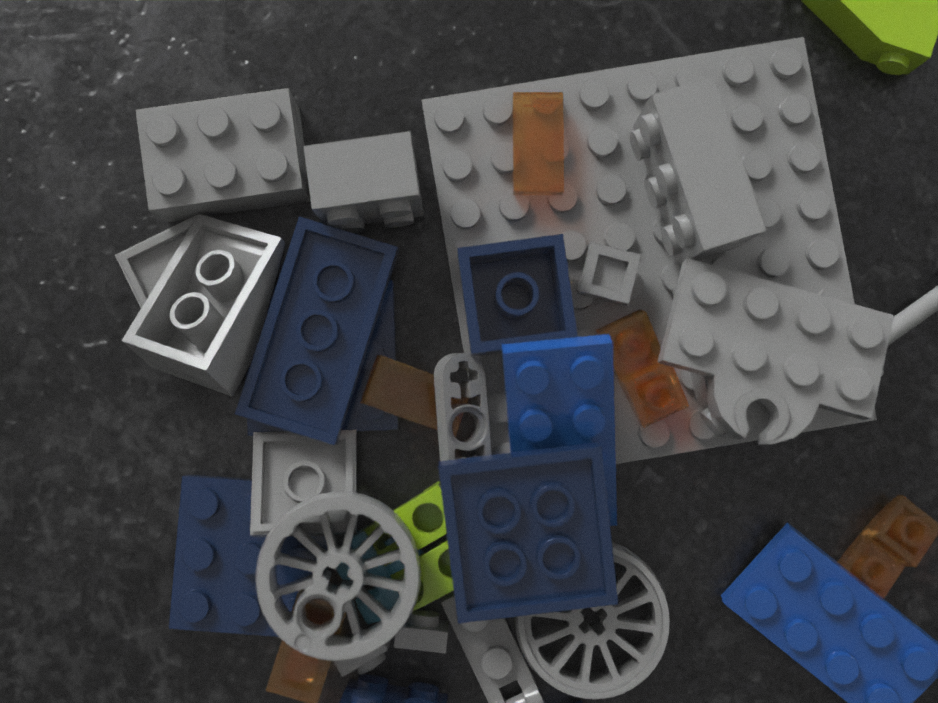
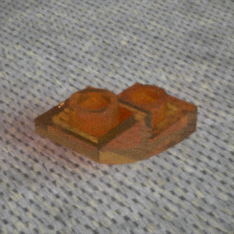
[595,309,689,428]
[838,495,938,599]

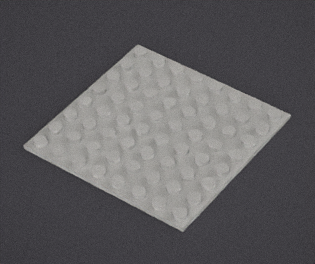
[422,37,877,464]

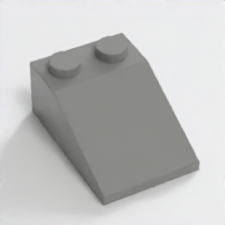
[122,214,285,397]

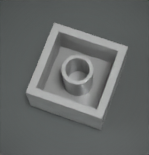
[303,131,424,233]

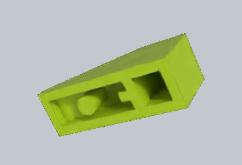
[801,0,938,75]

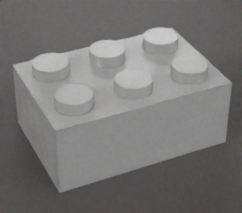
[630,75,767,266]
[136,88,311,222]

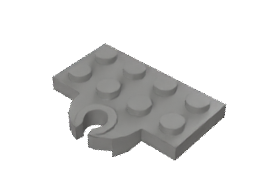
[657,258,894,445]

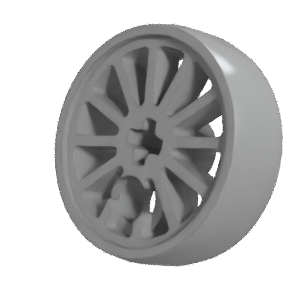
[255,491,421,660]
[514,542,670,699]

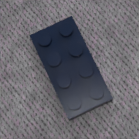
[235,216,399,445]

